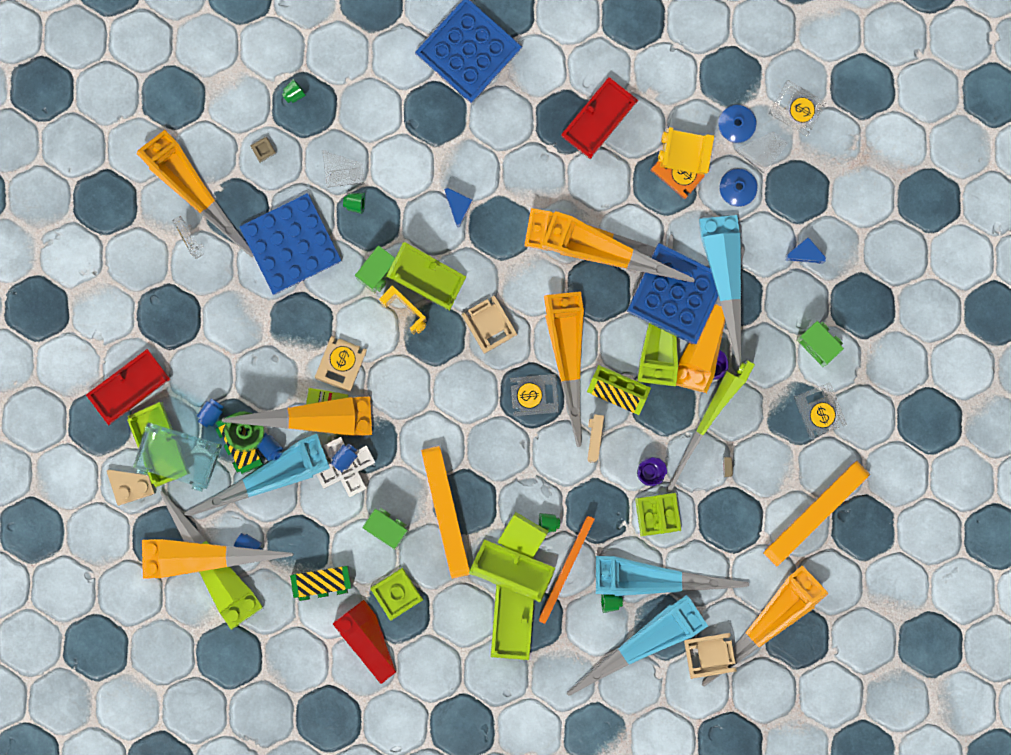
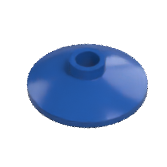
[718,105,756,143]
[719,169,758,207]

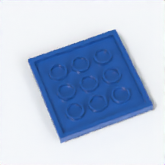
[415,0,522,104]
[240,193,342,295]
[626,243,718,344]

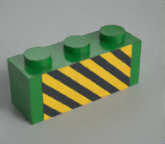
[215,412,264,475]
[290,566,352,601]

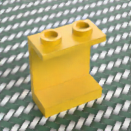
[658,127,714,175]
[379,286,427,335]

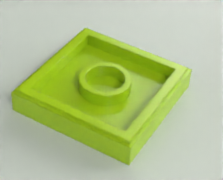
[497,512,549,559]
[370,568,423,621]

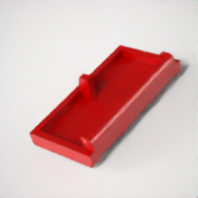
[561,77,639,160]
[86,349,171,426]

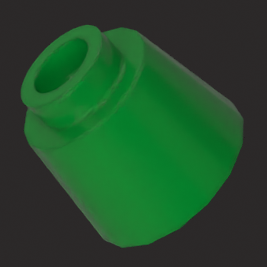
[282,79,307,103]
[343,193,365,214]
[539,513,560,533]
[601,594,623,613]

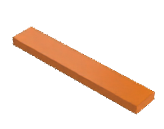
[538,516,594,624]

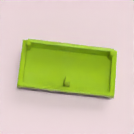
[387,242,466,311]
[127,402,190,487]
[469,539,555,602]
[491,584,534,660]

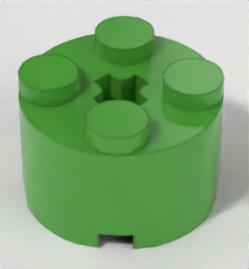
[225,411,264,452]

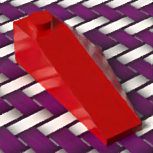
[333,600,396,684]

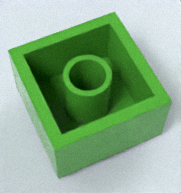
[355,245,395,294]
[797,321,844,367]
[362,508,408,550]

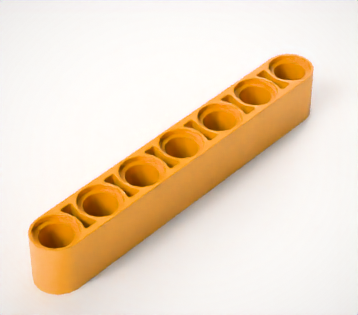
[421,445,470,579]
[763,460,870,567]

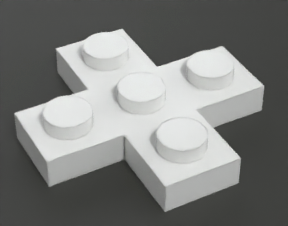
[316,437,375,497]

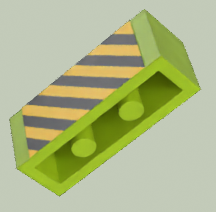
[587,365,651,415]

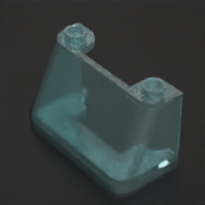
[133,423,222,492]

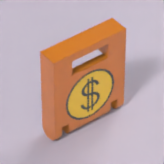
[650,161,710,199]

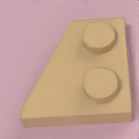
[107,470,155,506]

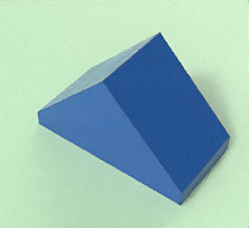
[444,188,472,228]
[785,237,826,264]

